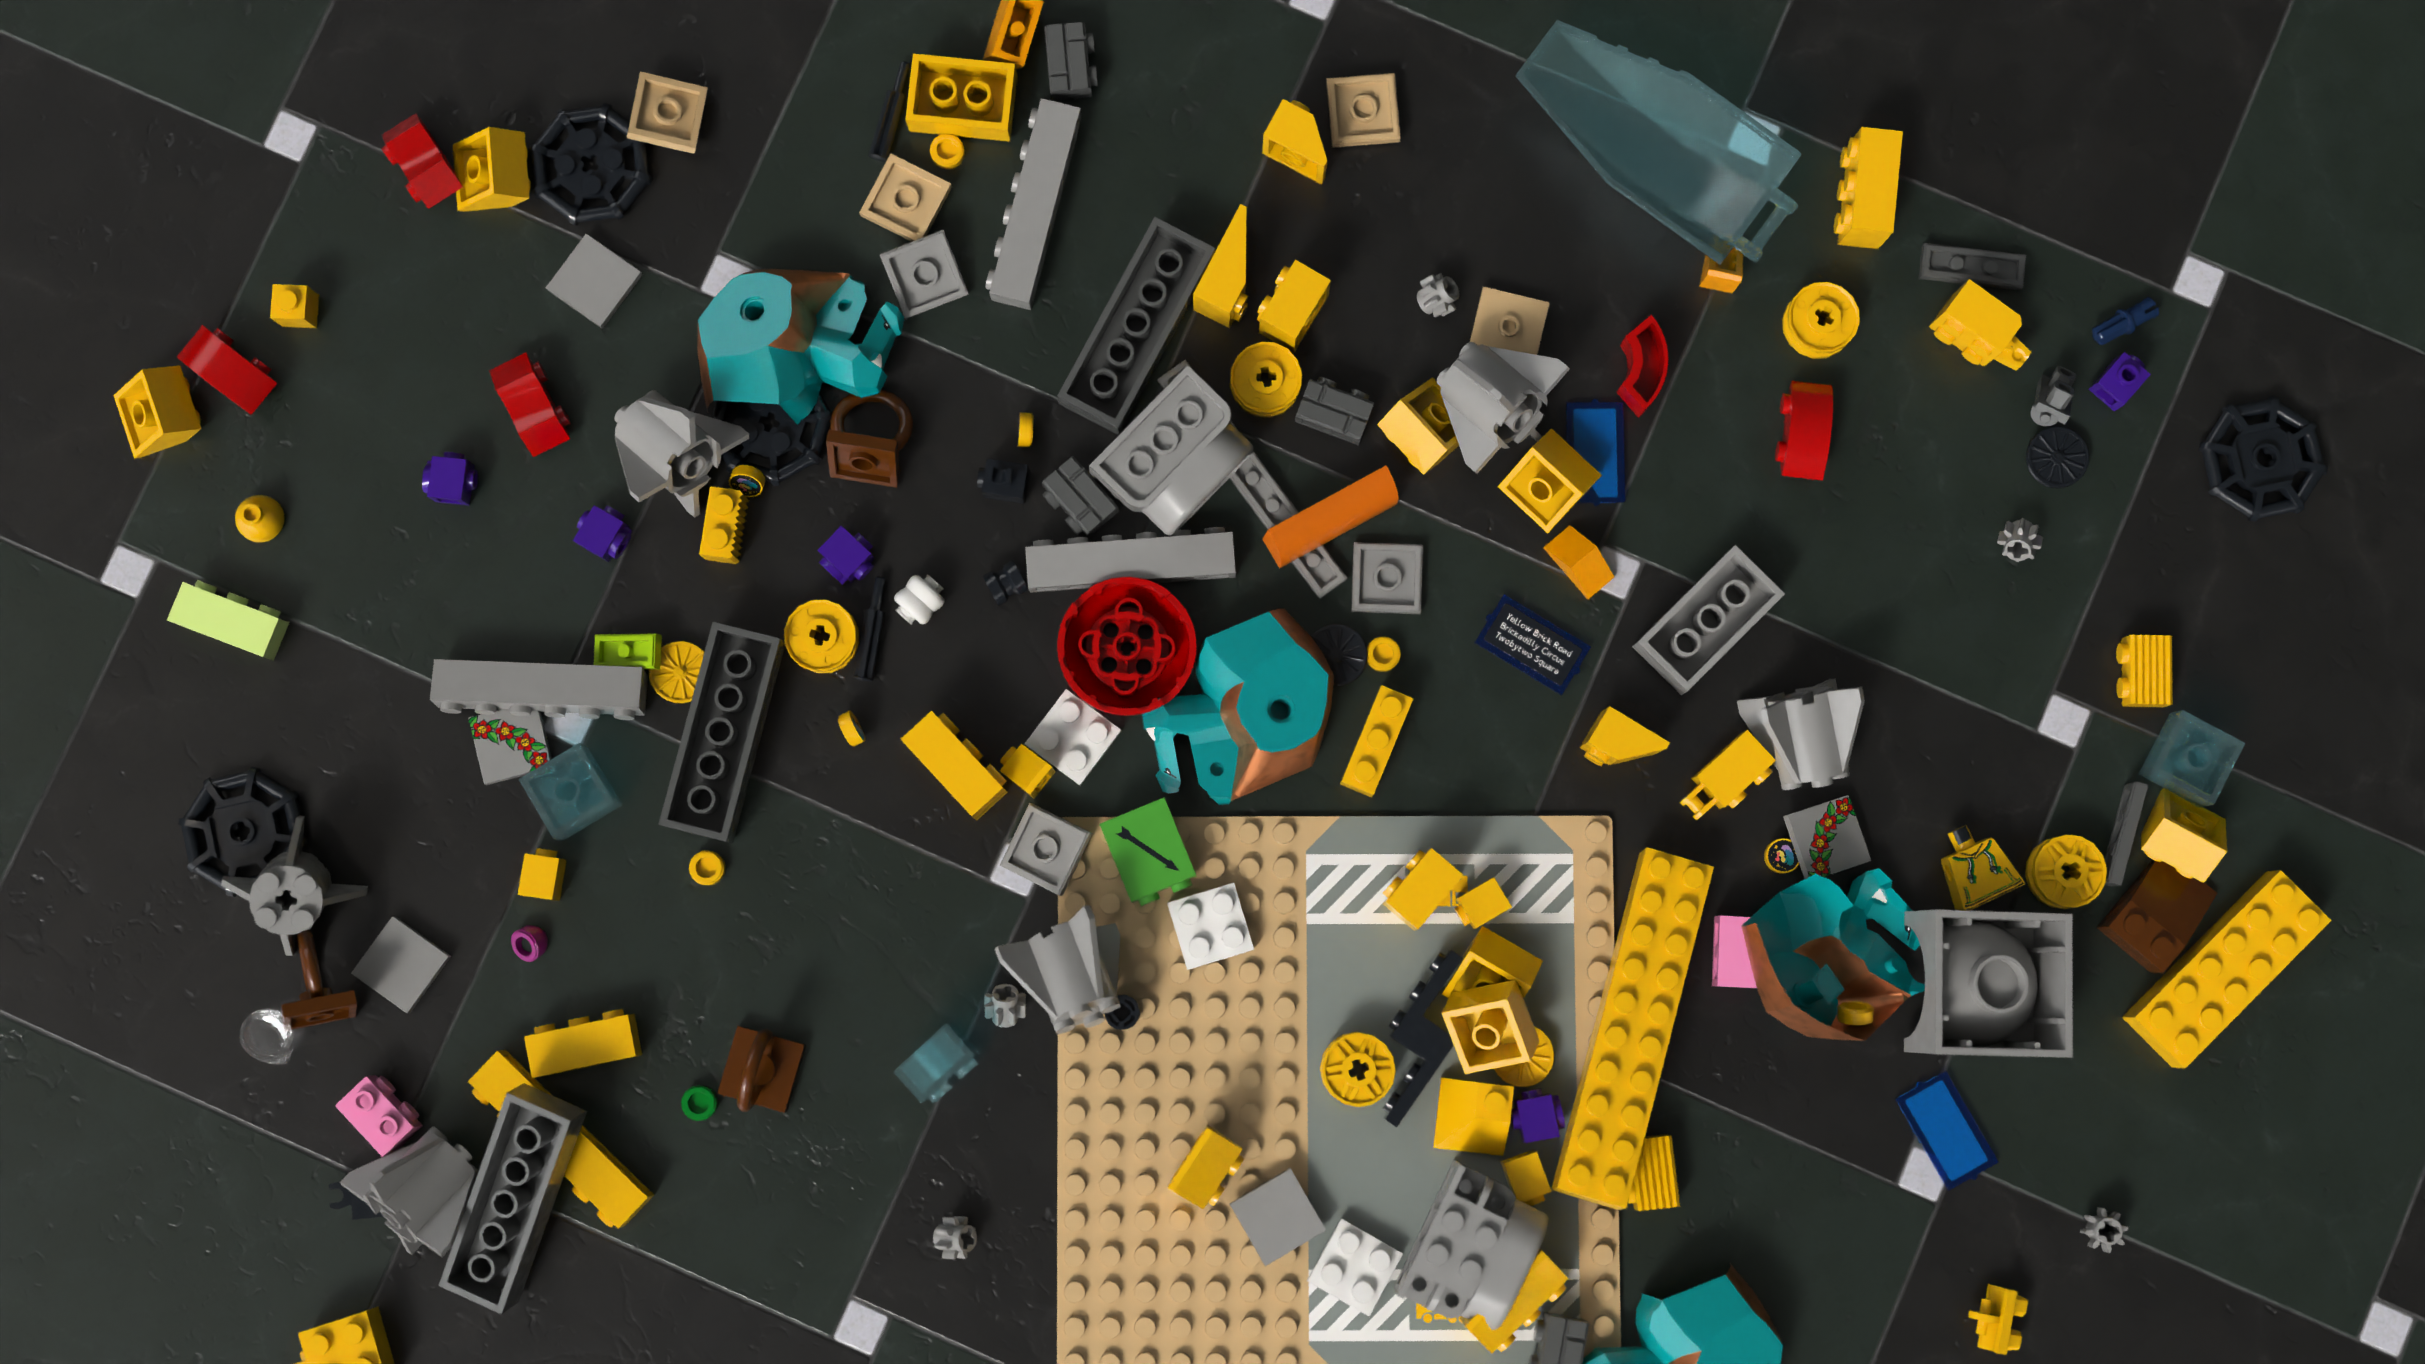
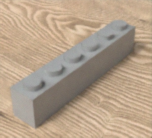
[985,98,1082,310]
[1025,527,1236,593]
[430,659,648,720]

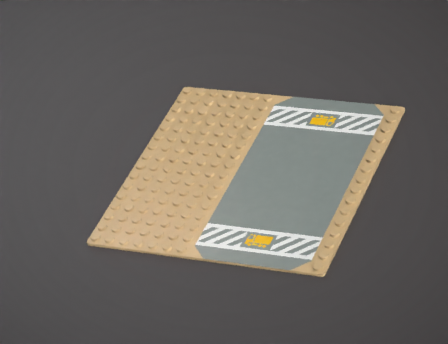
[1057,816,1621,1364]

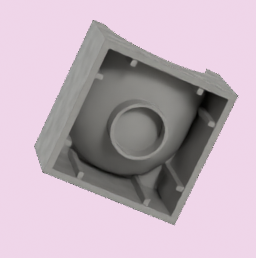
[1904,910,2073,1058]

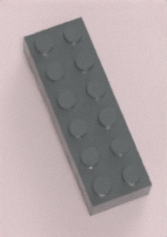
[1057,217,1215,435]
[658,622,785,843]
[438,1083,587,1314]

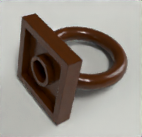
[826,389,913,488]
[281,929,357,1031]
[717,1026,806,1113]

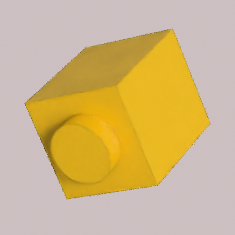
[270,284,319,328]
[517,848,566,901]
[1454,877,1512,929]
[1500,1149,1552,1206]

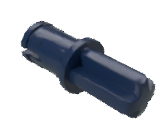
[2092,297,2159,345]

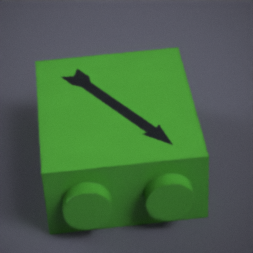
[1099,798,1197,906]

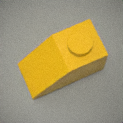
[1000,744,1056,799]

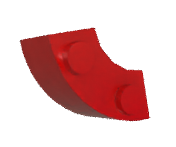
[381,113,463,209]
[1616,314,1668,418]
[177,325,277,415]
[489,352,570,457]
[1775,381,1833,481]

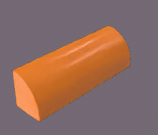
[1262,465,1398,569]

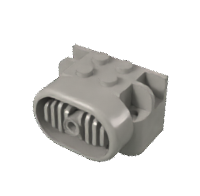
[1089,365,1253,535]
[1393,1160,1548,1330]

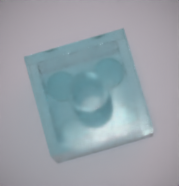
[2139,710,2245,807]
[518,743,622,841]
[893,1023,980,1104]

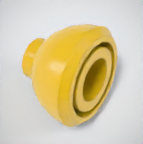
[235,495,284,543]

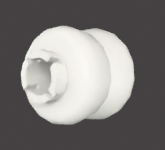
[894,574,945,625]

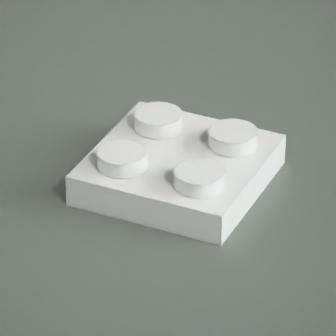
[1025,689,1122,786]
[1167,883,1254,970]
[1307,1219,1403,1316]

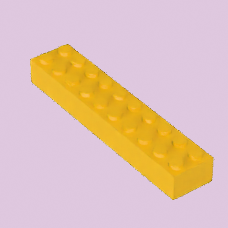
[1551,847,1714,1210]

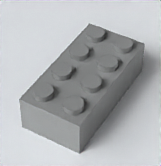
[1632,545,1785,695]

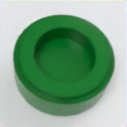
[681,1085,718,1121]

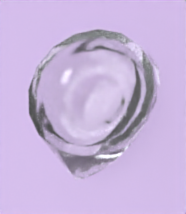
[239,1008,294,1065]

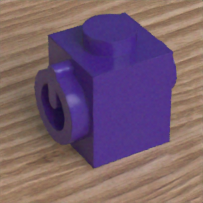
[2088,352,2151,411]
[422,452,478,506]
[573,505,632,562]
[817,526,875,585]
[1511,1088,1565,1143]

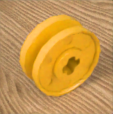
[1782,282,1860,359]
[1230,342,1302,417]
[784,600,860,674]
[2025,835,2107,909]
[1320,1032,1396,1107]

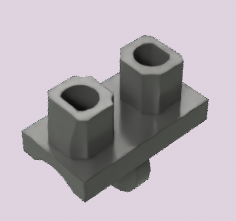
[2031,366,2076,426]

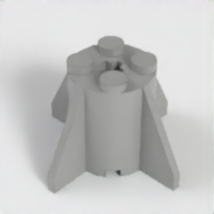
[1436,342,1570,474]
[614,390,749,518]
[1737,679,1865,790]
[221,816,368,956]
[995,905,1121,1034]
[340,1127,479,1257]

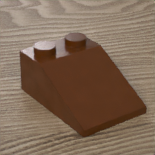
[2096,860,2218,973]

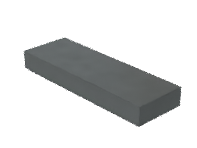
[1919,243,2026,291]
[2104,781,2148,887]

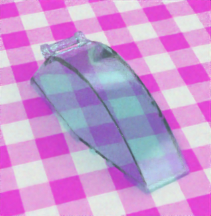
[1516,20,1801,265]

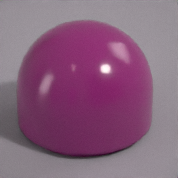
[511,925,548,962]

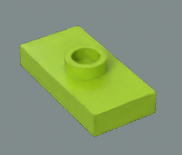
[594,634,662,670]

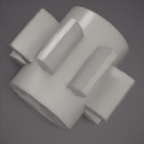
[1417,273,1459,317]
[1997,518,2043,562]
[984,984,1026,1028]
[2080,1207,2129,1253]
[933,1216,977,1260]

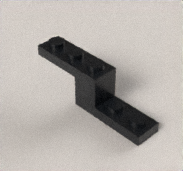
[1383,950,1463,1127]

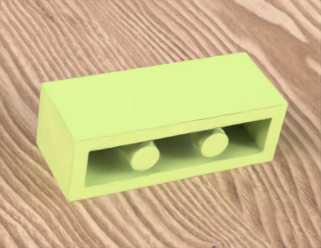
[167,580,289,661]

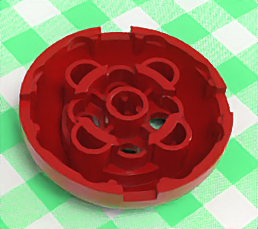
[1057,577,1196,716]

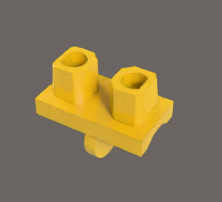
[1968,1284,2028,1355]

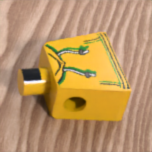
[1941,825,2025,911]

